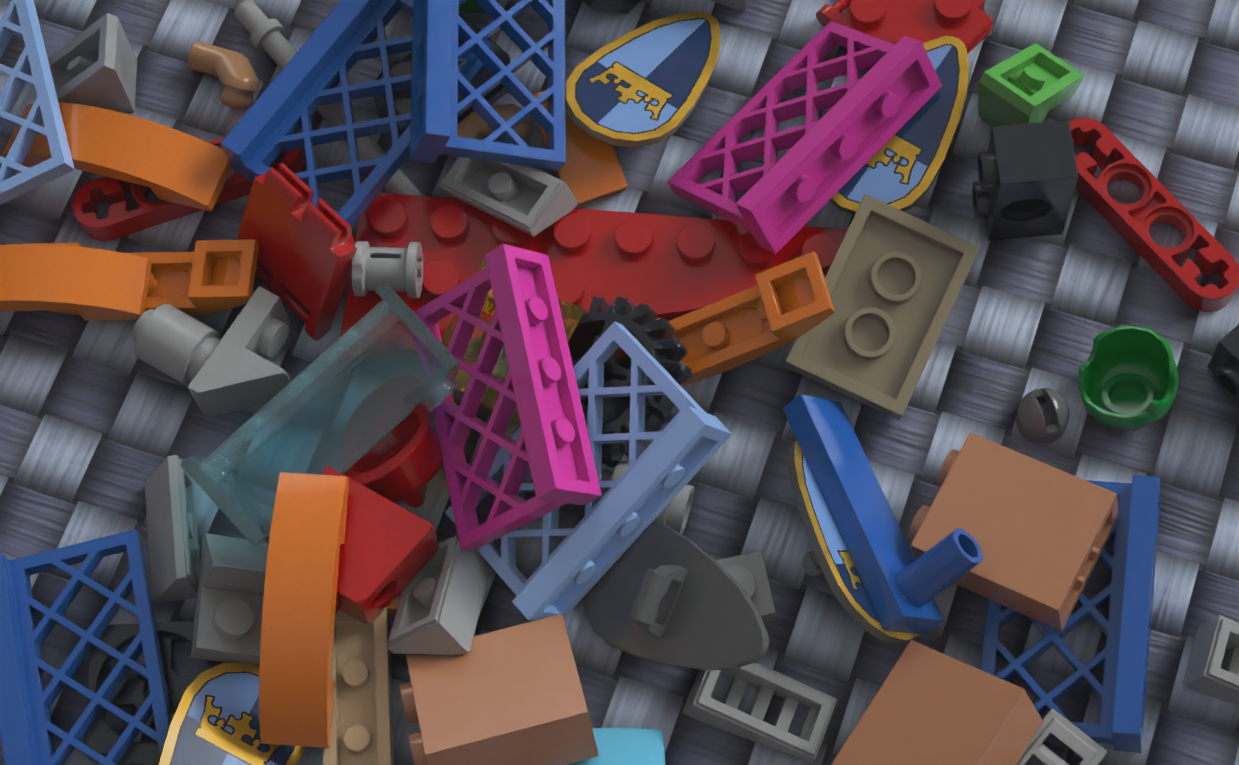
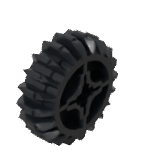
[564,296,693,468]

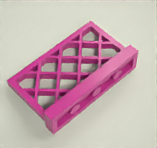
[667,21,942,254]
[413,244,602,551]

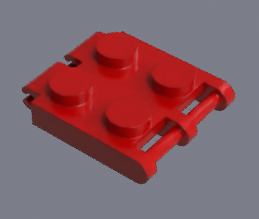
[816,0,994,55]
[237,163,357,341]

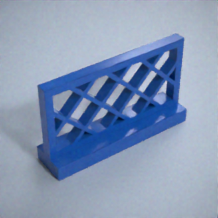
[220,0,494,227]
[410,0,566,170]
[981,475,1161,753]
[0,529,172,765]

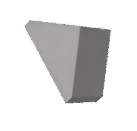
[48,13,137,113]

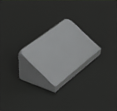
[438,138,578,237]
[145,455,200,603]
[387,535,491,655]

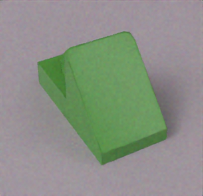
[978,43,1085,127]

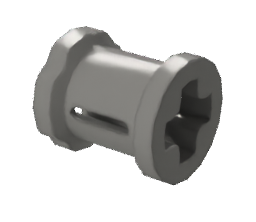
[352,241,423,299]

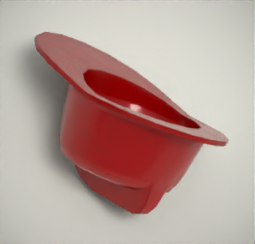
[343,378,443,508]

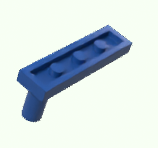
[783,394,983,635]

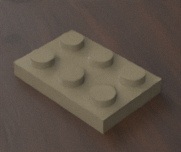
[783,194,980,421]

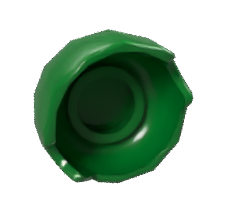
[1078,324,1179,431]

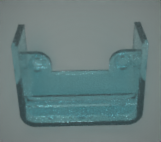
[180,281,460,546]

